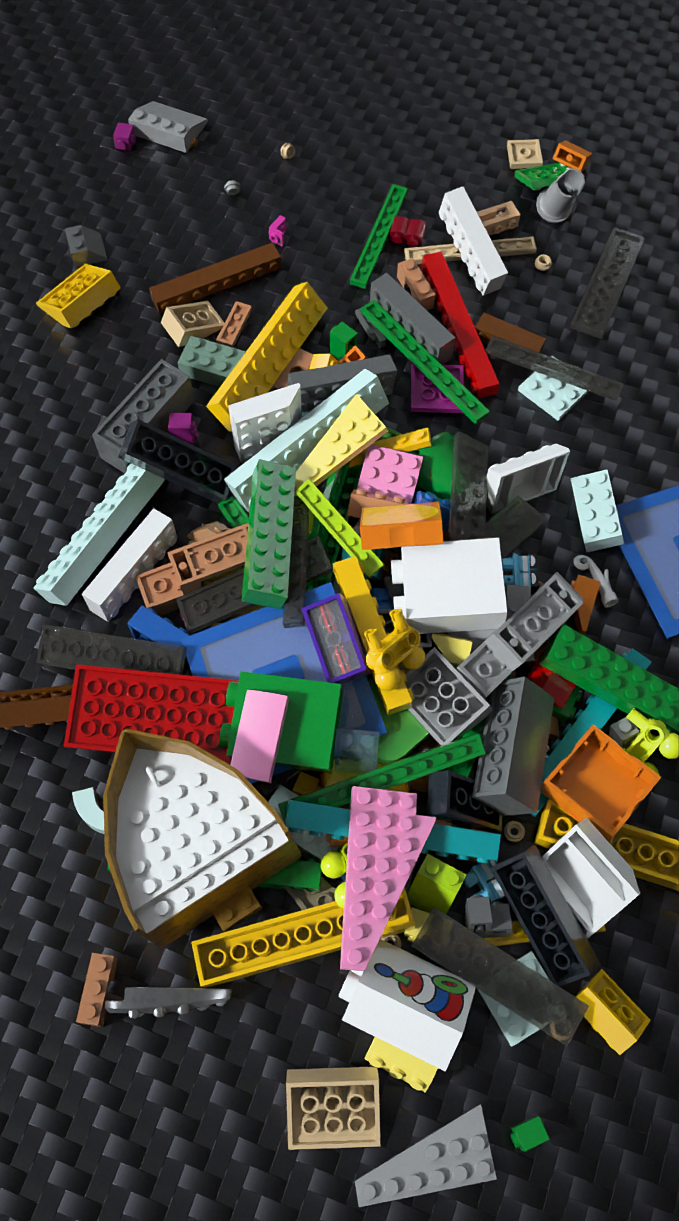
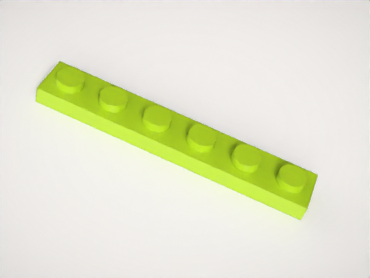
[294,479,385,578]

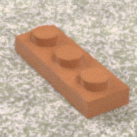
[216,301,252,348]

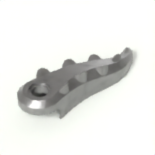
[105,987,232,1019]

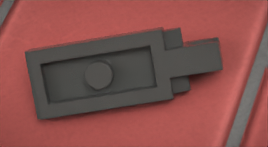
[355,308,386,348]

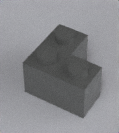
[464,895,512,939]

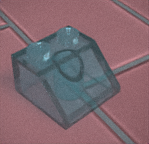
[334,728,380,774]

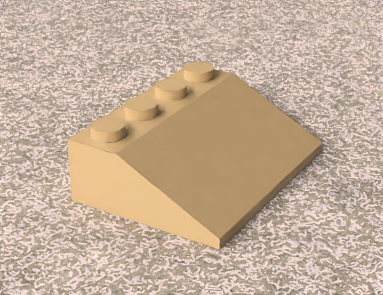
[286,1067,380,1150]

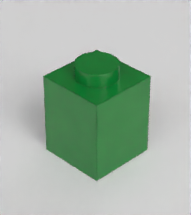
[510,1116,550,1152]

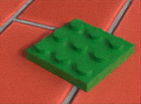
[515,162,569,190]

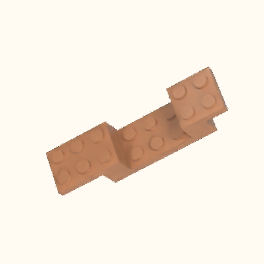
[135,523,294,610]

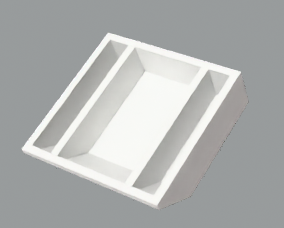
[228,383,302,464]
[483,444,570,514]
[542,818,640,939]

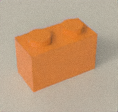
[553,140,593,172]

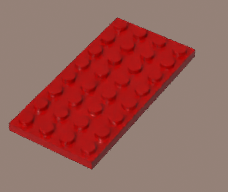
[64,664,239,764]

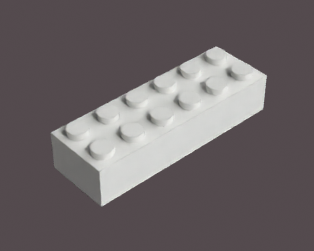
[439,187,508,296]
[82,509,178,622]

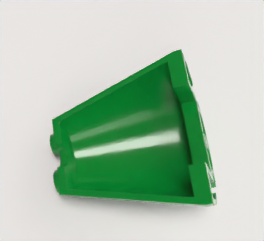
[416,432,487,510]

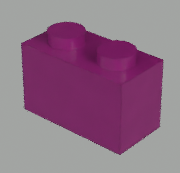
[168,412,198,445]

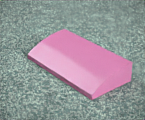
[230,690,289,783]

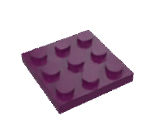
[411,364,464,413]

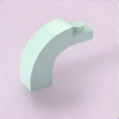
[72,787,104,834]

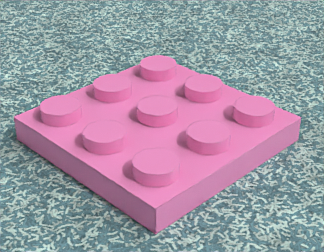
[357,445,423,504]

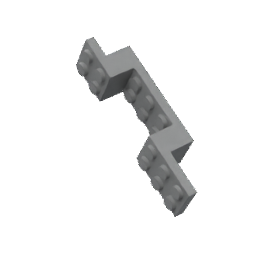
[456,572,584,699]

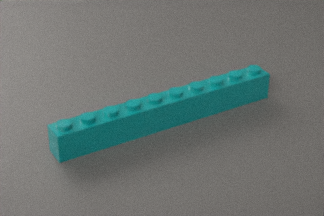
[530,648,651,817]
[284,800,501,864]

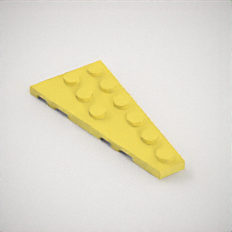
[294,394,388,500]

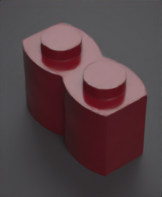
[390,216,426,246]

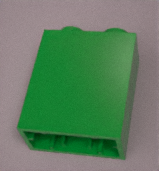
[219,671,344,774]

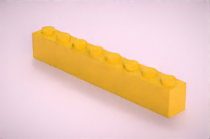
[333,556,414,715]

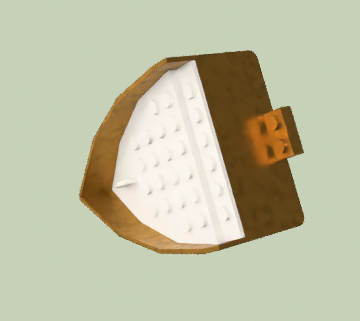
[103,729,302,948]

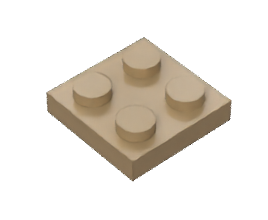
[507,139,543,169]

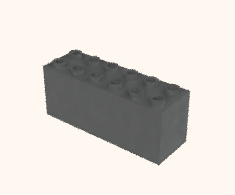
[92,359,195,473]
[472,677,554,816]

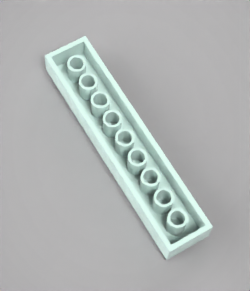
[224,369,389,512]
[34,464,165,606]

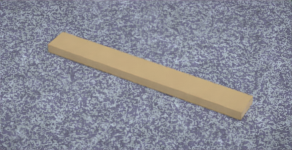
[404,237,537,264]

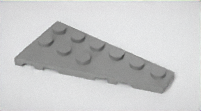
[355,1104,496,1207]

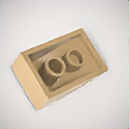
[161,301,225,347]

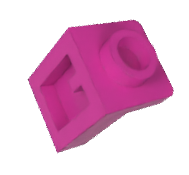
[269,215,287,246]

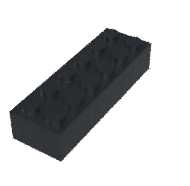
[118,419,237,503]
[491,845,601,988]

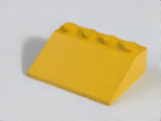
[36,264,121,328]

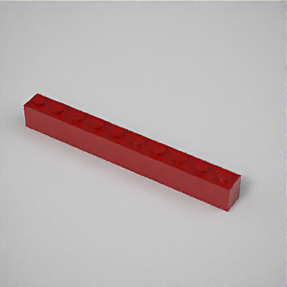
[420,251,499,399]

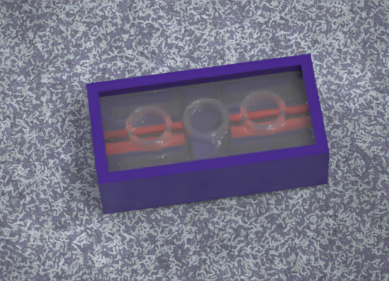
[301,593,372,685]

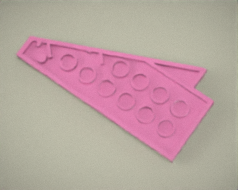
[340,786,436,971]

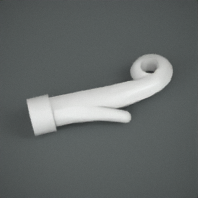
[573,555,618,608]

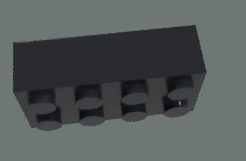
[427,770,502,833]

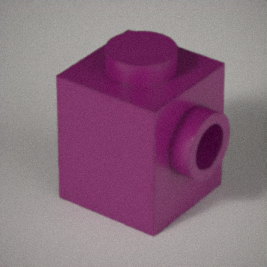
[113,123,136,151]

